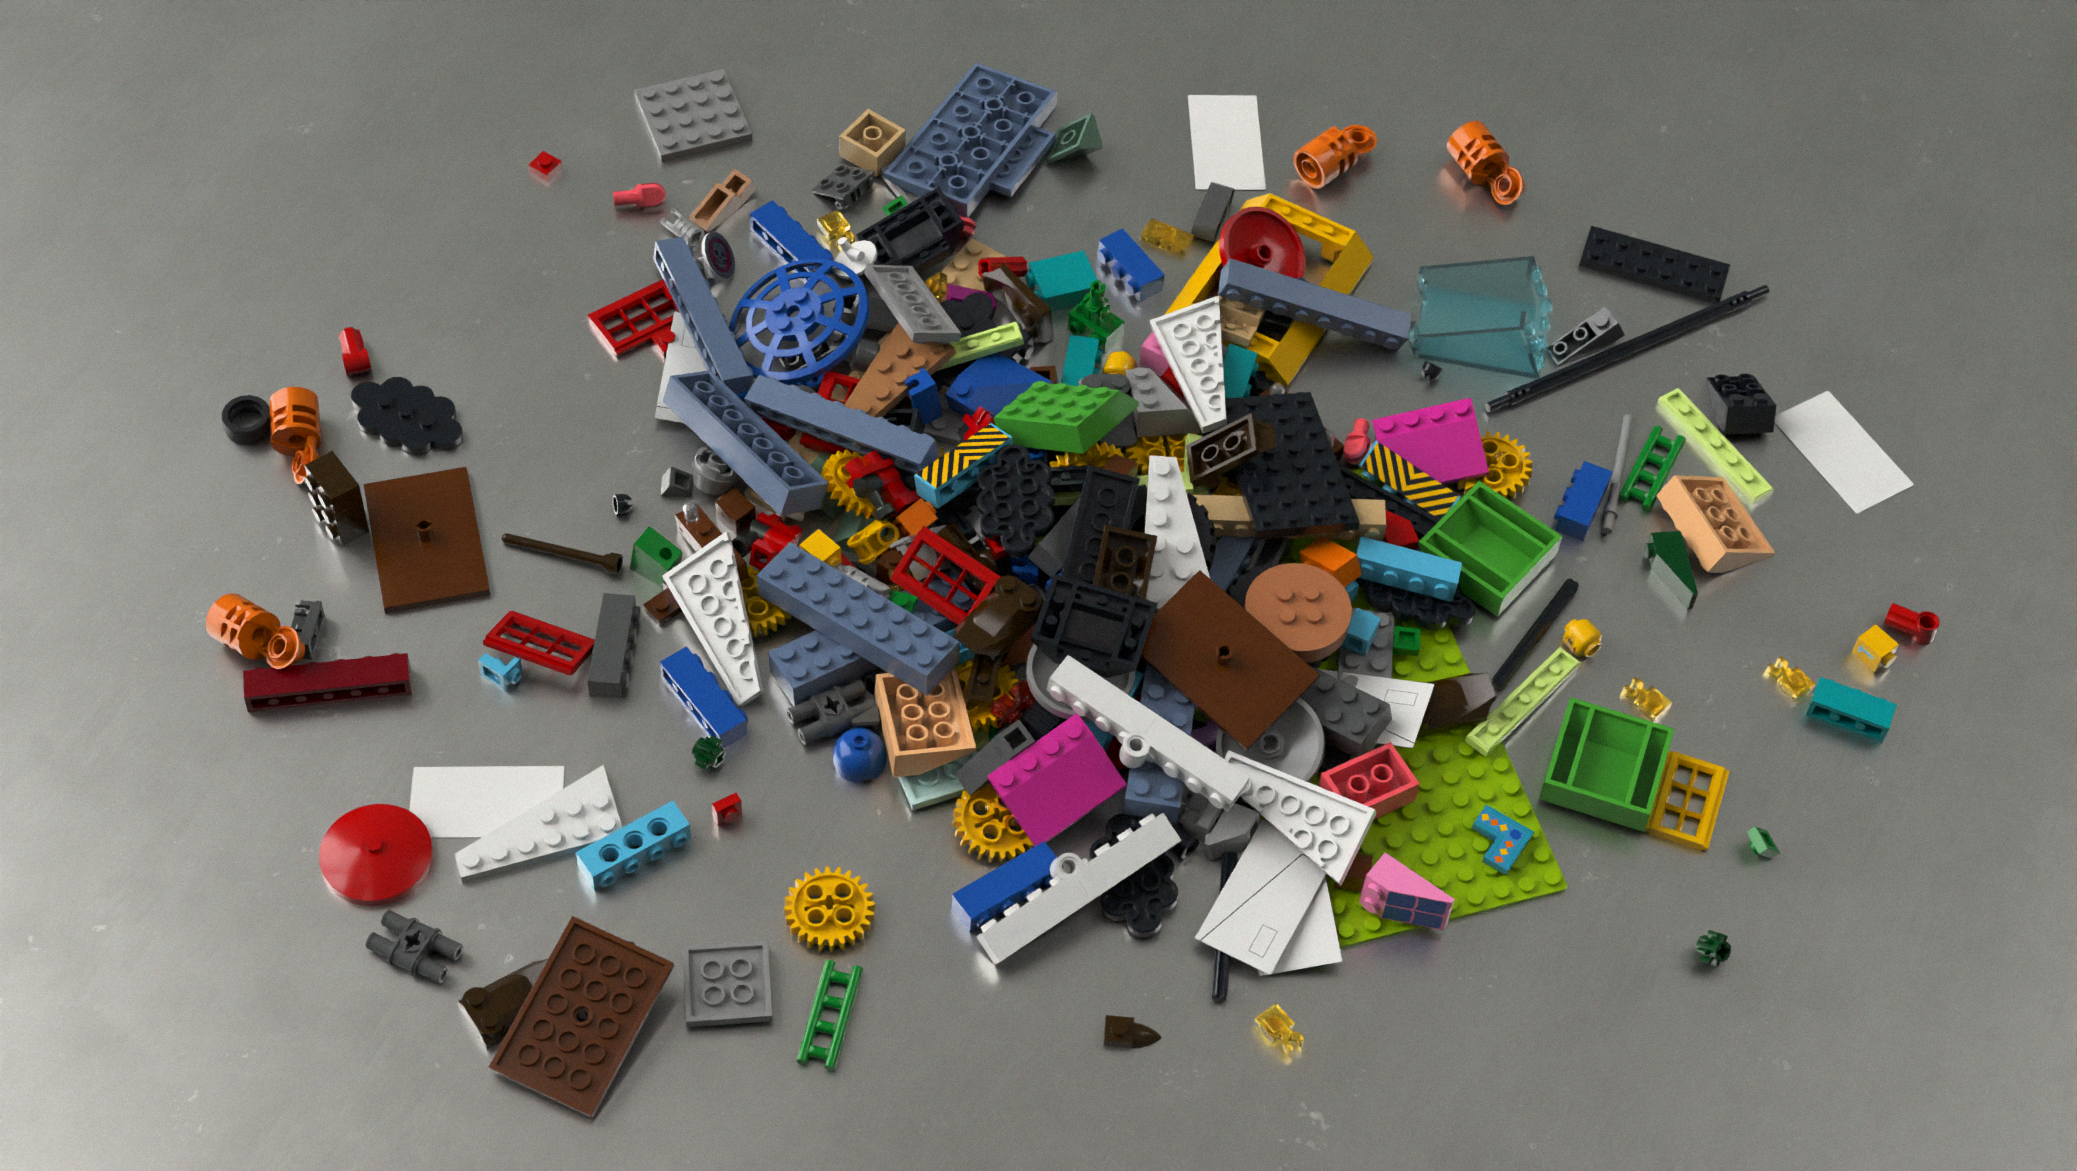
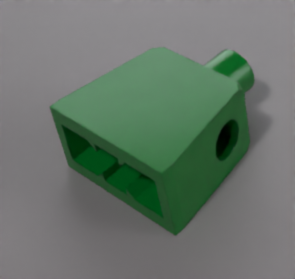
[630,526,683,587]

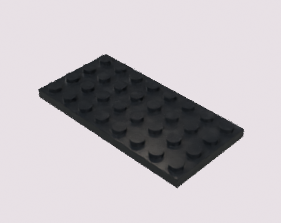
[1219,392,1360,539]

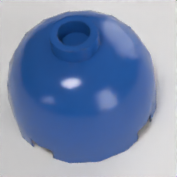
[833,728,887,783]

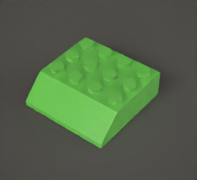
[994,381,1139,454]
[1418,481,1562,617]
[1539,697,1675,832]

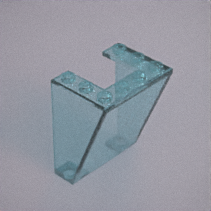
[1408,256,1552,379]

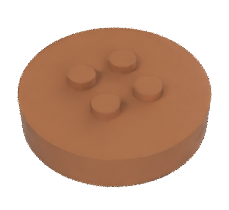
[1244,563,1352,663]

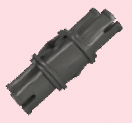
[787,679,876,745]
[365,910,463,983]

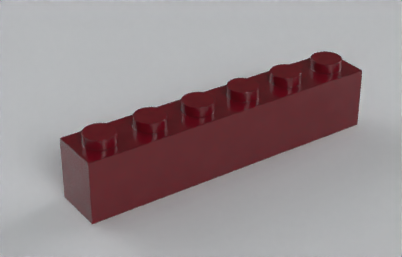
[243,653,412,712]

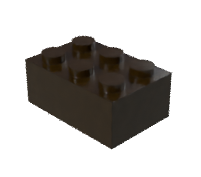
[304,451,369,546]

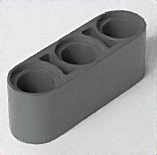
[1191,182,1235,242]

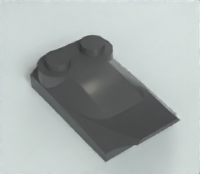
[1077,374,1137,447]

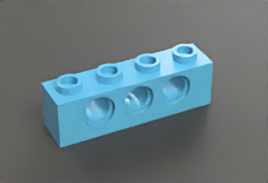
[576,801,691,891]

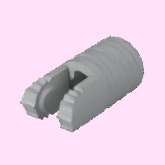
[660,207,704,247]

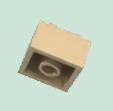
[839,109,906,177]

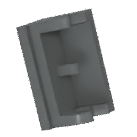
[291,600,325,660]

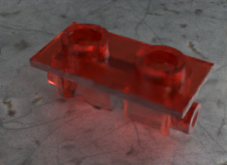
[990,680,1036,728]

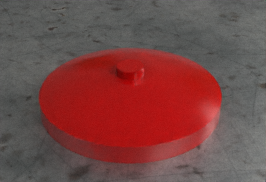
[1219,206,1306,279]
[319,804,433,906]

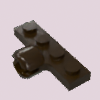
[937,523,1005,592]

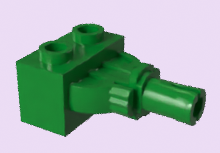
[1067,280,1125,354]

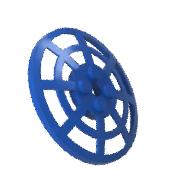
[729,258,870,384]

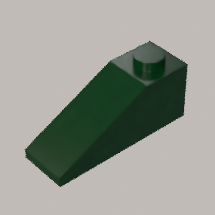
[1644,531,1698,609]

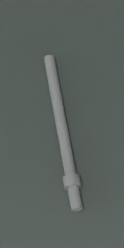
[1602,414,1634,534]

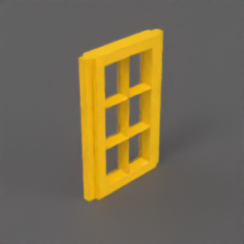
[1645,751,1730,851]

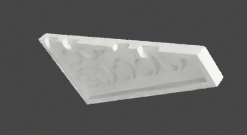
[1149,295,1227,433]
[1144,455,1210,612]
[662,532,763,707]
[1224,750,1377,886]
[455,765,622,883]

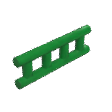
[1619,426,1686,512]
[796,960,863,1071]

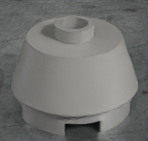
[692,447,740,495]

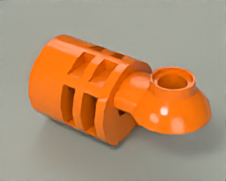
[1447,121,1526,205]
[1293,125,1377,189]
[269,387,321,484]
[206,593,305,669]

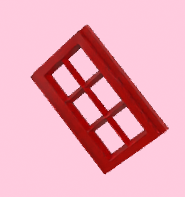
[587,279,679,357]
[799,371,861,455]
[890,526,1001,625]
[483,611,595,676]

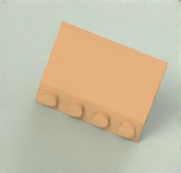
[1656,475,1776,573]
[874,667,976,777]

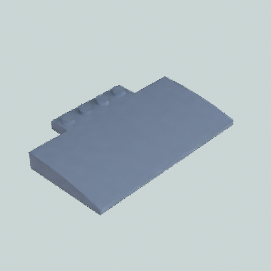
[884,62,1057,218]

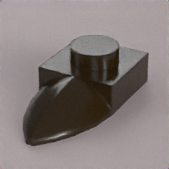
[1103,1015,1161,1048]

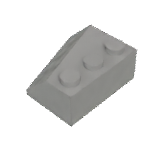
[1125,367,1211,437]

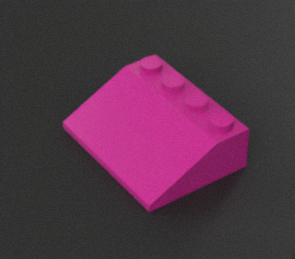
[1372,398,1489,495]
[987,713,1127,846]

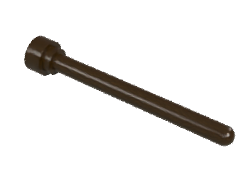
[502,533,623,575]

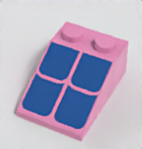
[1359,853,1455,930]

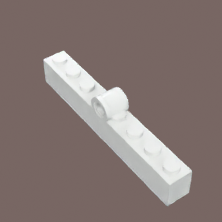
[1047,655,1250,812]
[976,813,1182,965]

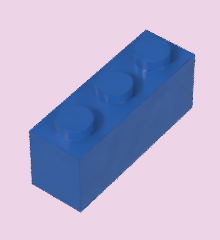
[1097,228,1165,302]
[1554,461,1613,541]

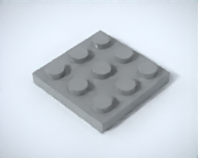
[683,940,773,1027]

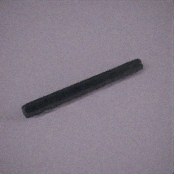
[1491,578,1579,690]
[1212,851,1238,1002]

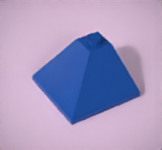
[945,352,1053,417]

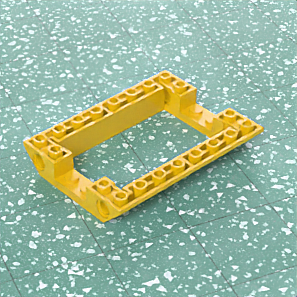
[1164,193,1374,387]

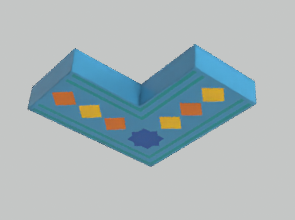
[1472,805,1534,875]

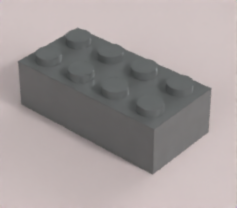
[1300,665,1392,758]

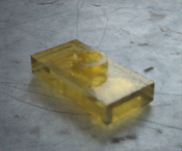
[1141,218,1195,256]

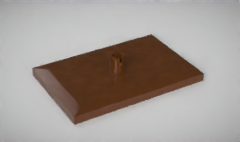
[363,467,491,613]
[1140,570,1320,751]
[488,916,675,1119]

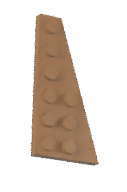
[844,322,956,418]

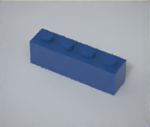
[750,200,834,282]
[660,646,748,748]
[951,841,1063,932]

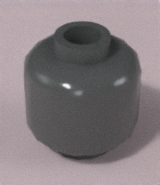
[846,338,880,372]

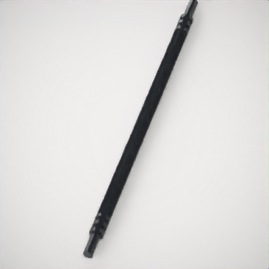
[1485,285,1769,412]

